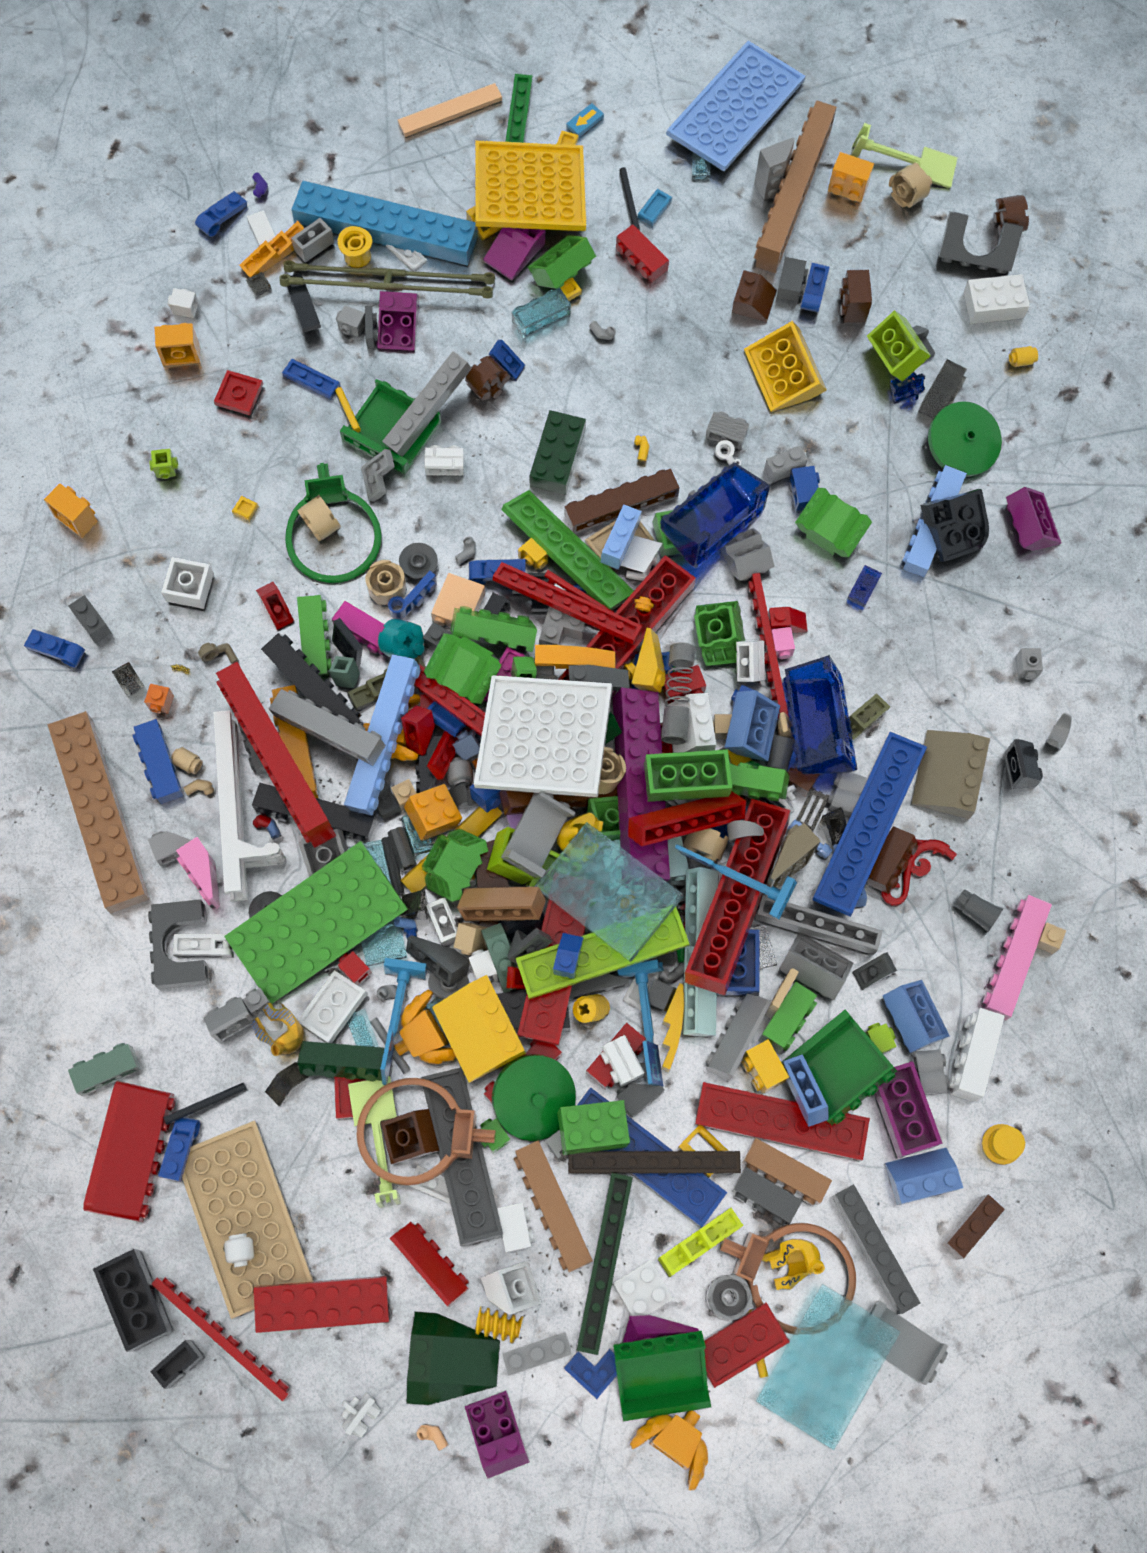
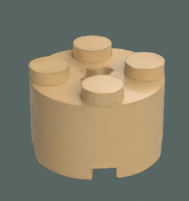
[889,163,932,208]
[297,495,341,541]
[365,560,406,605]
[598,747,626,794]
[683,828,729,863]

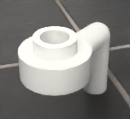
[715,440,741,470]
[626,554,658,581]

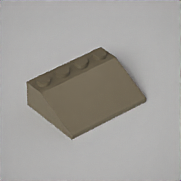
[911,730,990,819]
[762,823,821,896]

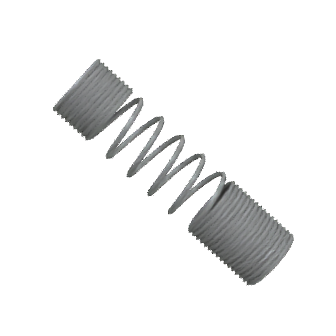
[661,642,696,744]

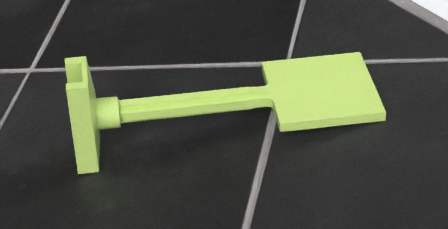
[851,123,958,189]
[348,1076,401,1208]

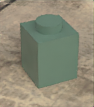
[329,656,360,688]

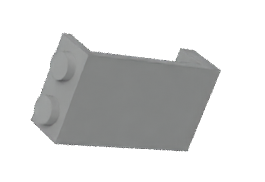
[501,792,576,878]
[854,1300,948,1385]

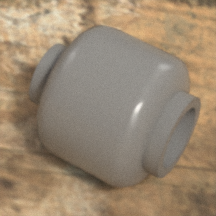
[446,757,473,787]

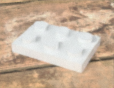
[298,970,368,1043]

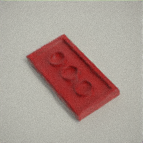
[704,1302,790,1388]

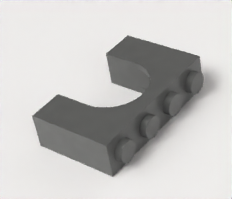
[938,211,1023,274]
[148,899,209,990]

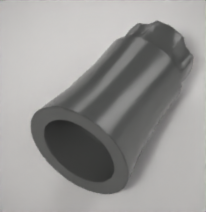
[766,736,797,772]
[954,889,1004,932]

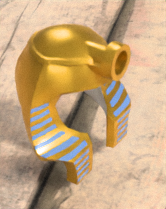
[251,1003,304,1056]

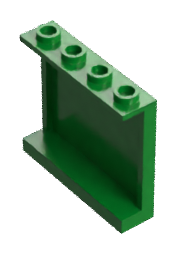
[340,379,441,475]
[781,1009,897,1125]
[613,1331,711,1422]

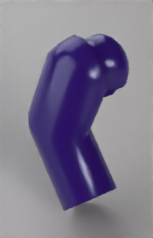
[252,172,268,198]

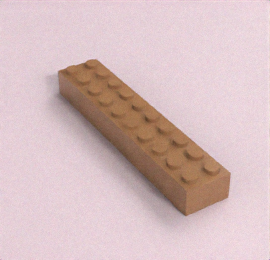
[754,100,837,273]
[47,711,150,914]

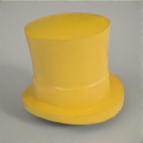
[338,226,373,268]
[981,1124,1025,1165]

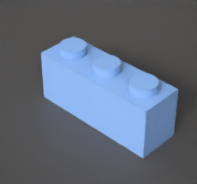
[601,505,642,570]

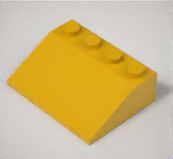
[744,321,827,412]
[432,975,526,1083]

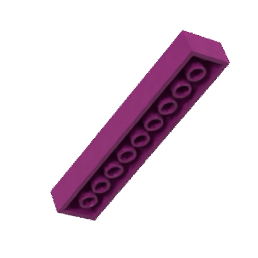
[612,687,670,887]

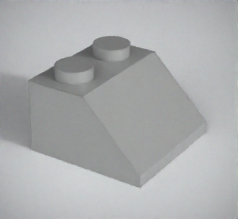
[203,996,254,1043]

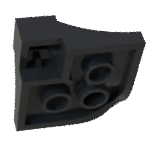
[920,489,989,562]

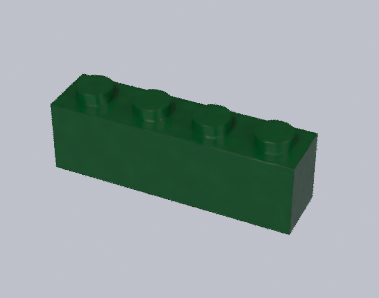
[297,1041,385,1081]

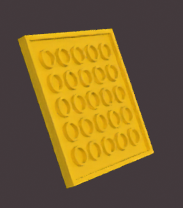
[475,140,586,231]

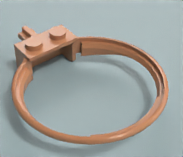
[356,1078,496,1185]
[720,1223,856,1335]

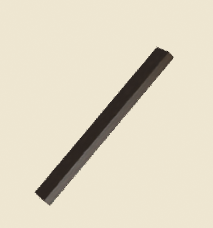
[568,1151,741,1174]

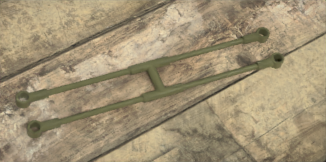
[279,260,495,299]

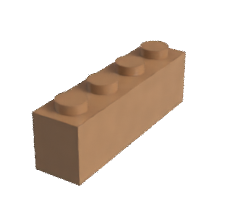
[457,886,546,921]
[742,1138,832,1206]

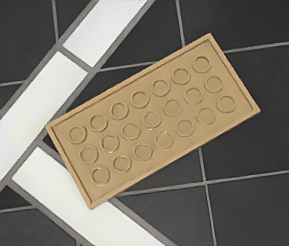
[182,1120,314,1319]

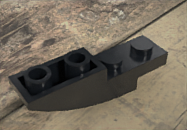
[415,723,442,793]

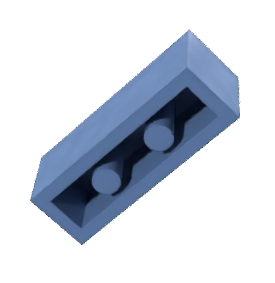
[783,1054,828,1127]

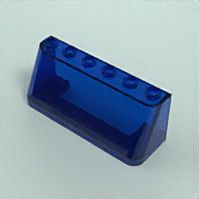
[660,462,770,568]
[783,655,857,775]

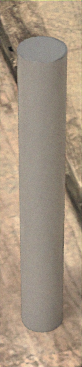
[370,1017,411,1074]

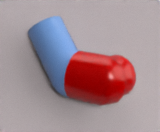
[253,815,281,839]

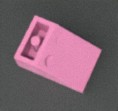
[176,837,220,909]

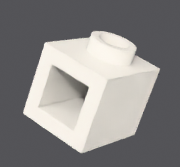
[168,288,199,318]

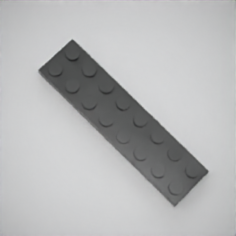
[421,1067,503,1246]

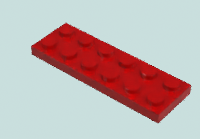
[254,1276,389,1333]

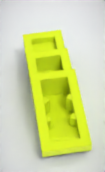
[658,1208,744,1277]

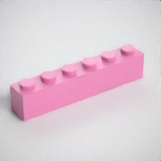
[982,895,1052,1020]

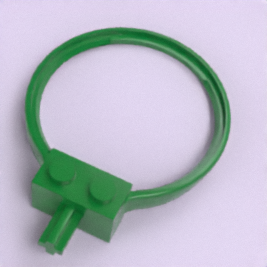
[285,463,382,583]

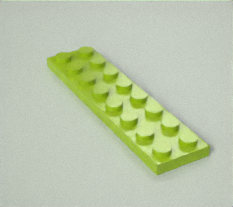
[516,905,690,999]

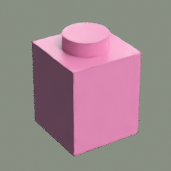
[771,627,795,659]

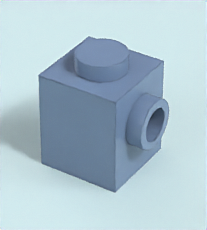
[453,730,481,760]

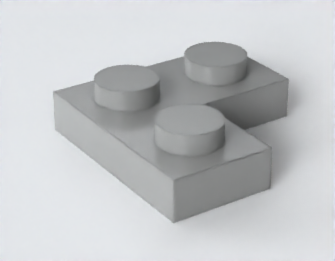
[361,449,395,502]

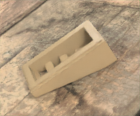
[777,712,796,740]

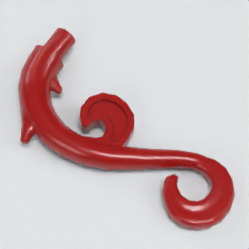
[881,839,957,906]

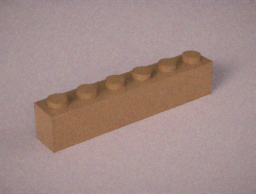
[513,1140,593,1273]

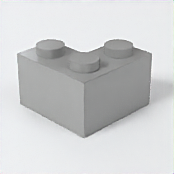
[539,607,587,645]

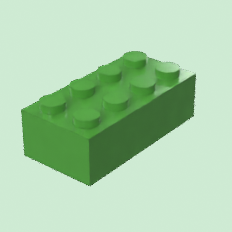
[644,750,733,802]

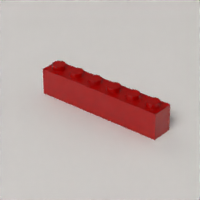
[628,791,746,847]

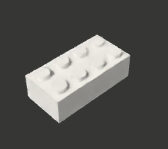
[949,1008,1005,1102]

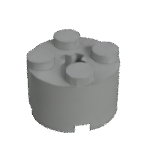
[706,1275,752,1321]

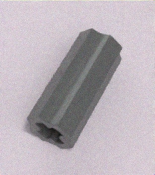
[387,827,417,871]

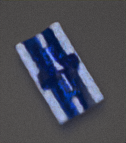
[890,372,925,402]

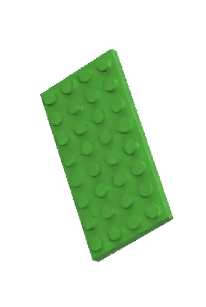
[224,841,408,1004]

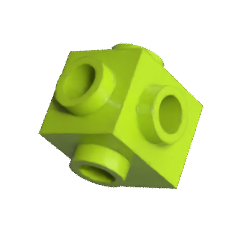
[149,448,179,479]

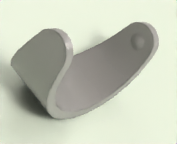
[1047,713,1072,749]
[727,820,764,843]

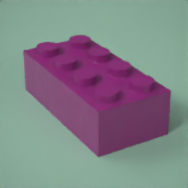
[875,1061,943,1158]

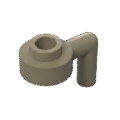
[198,643,239,664]

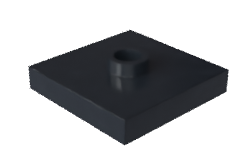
[332,618,363,667]

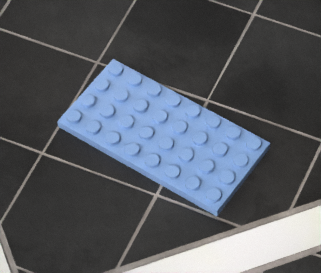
[666,41,806,171]

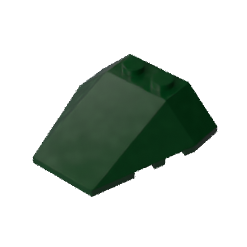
[406,1312,500,1405]

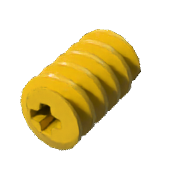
[573,994,610,1023]
[475,1306,523,1344]

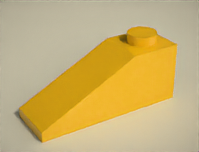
[632,628,665,693]

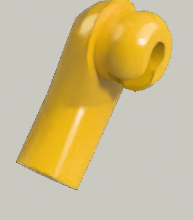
[634,435,649,461]

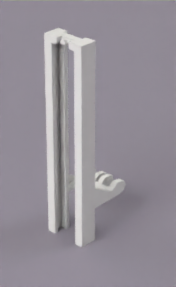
[213,710,286,902]

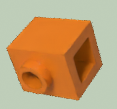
[144,684,174,714]

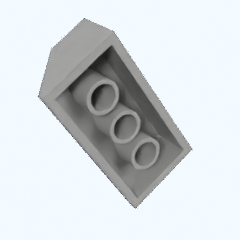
[706,993,772,1082]

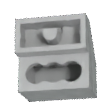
[719,528,775,581]

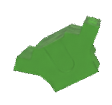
[795,488,872,557]
[694,601,746,666]
[424,633,501,704]
[422,828,489,902]

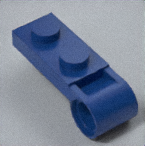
[195,191,247,237]
[800,263,830,312]
[469,559,526,584]
[388,570,437,620]
[24,629,85,668]
[158,1117,200,1182]

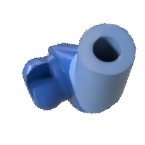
[394,917,418,939]

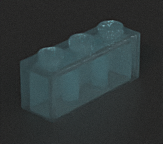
[511,288,571,338]

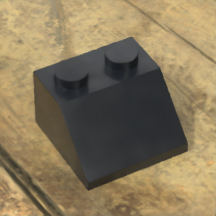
[1005,739,1043,789]

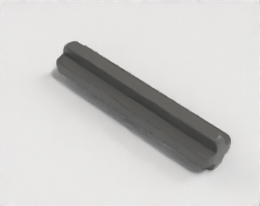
[381,837,404,895]

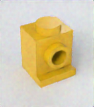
[518,538,548,570]

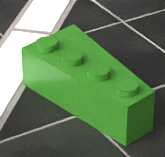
[297,595,332,676]
[450,606,537,652]
[730,762,790,801]

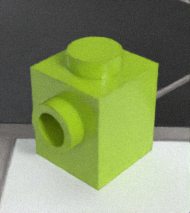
[865,1022,897,1054]

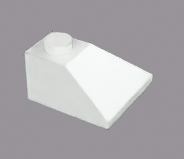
[481,1261,542,1315]

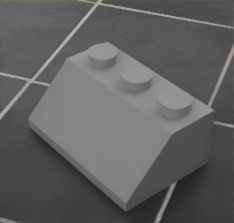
[754,137,794,200]
[779,933,853,1000]

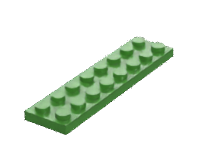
[501,490,634,610]

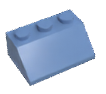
[725,690,780,761]
[882,980,950,1053]
[885,1148,963,1205]

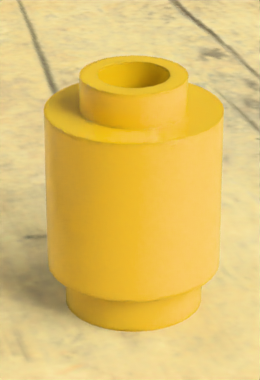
[1009,346,1038,367]

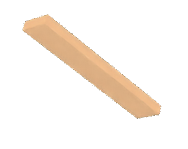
[398,83,502,137]

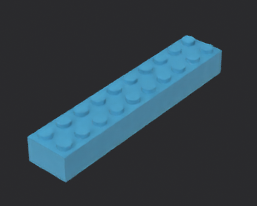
[291,181,478,266]

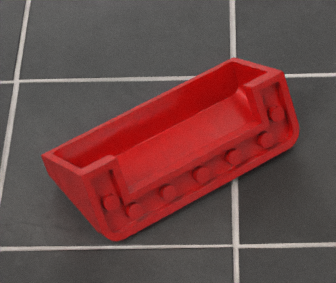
[83,1081,176,1223]

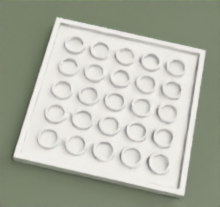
[474,675,612,797]

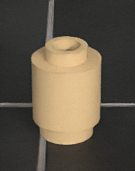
[171,747,203,774]

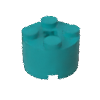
[378,619,424,659]

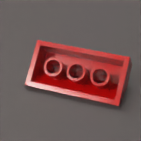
[389,1222,469,1307]

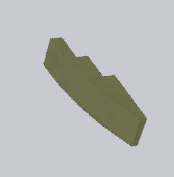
[347,655,426,710]
[818,693,890,762]

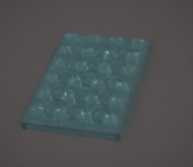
[534,822,684,962]
[756,1283,900,1450]

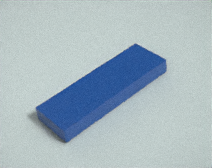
[282,358,340,400]

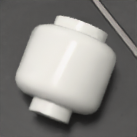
[224,1234,254,1267]

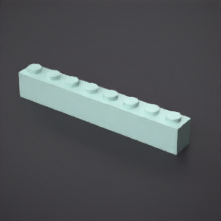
[683,867,718,1037]

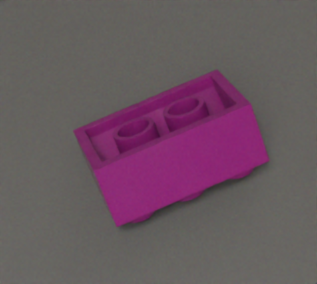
[1006,487,1062,551]

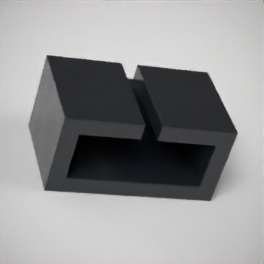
[150,1340,204,1389]

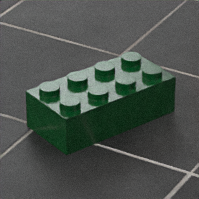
[529,410,586,495]

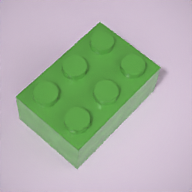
[528,235,596,289]
[758,982,817,1054]
[557,1100,630,1155]

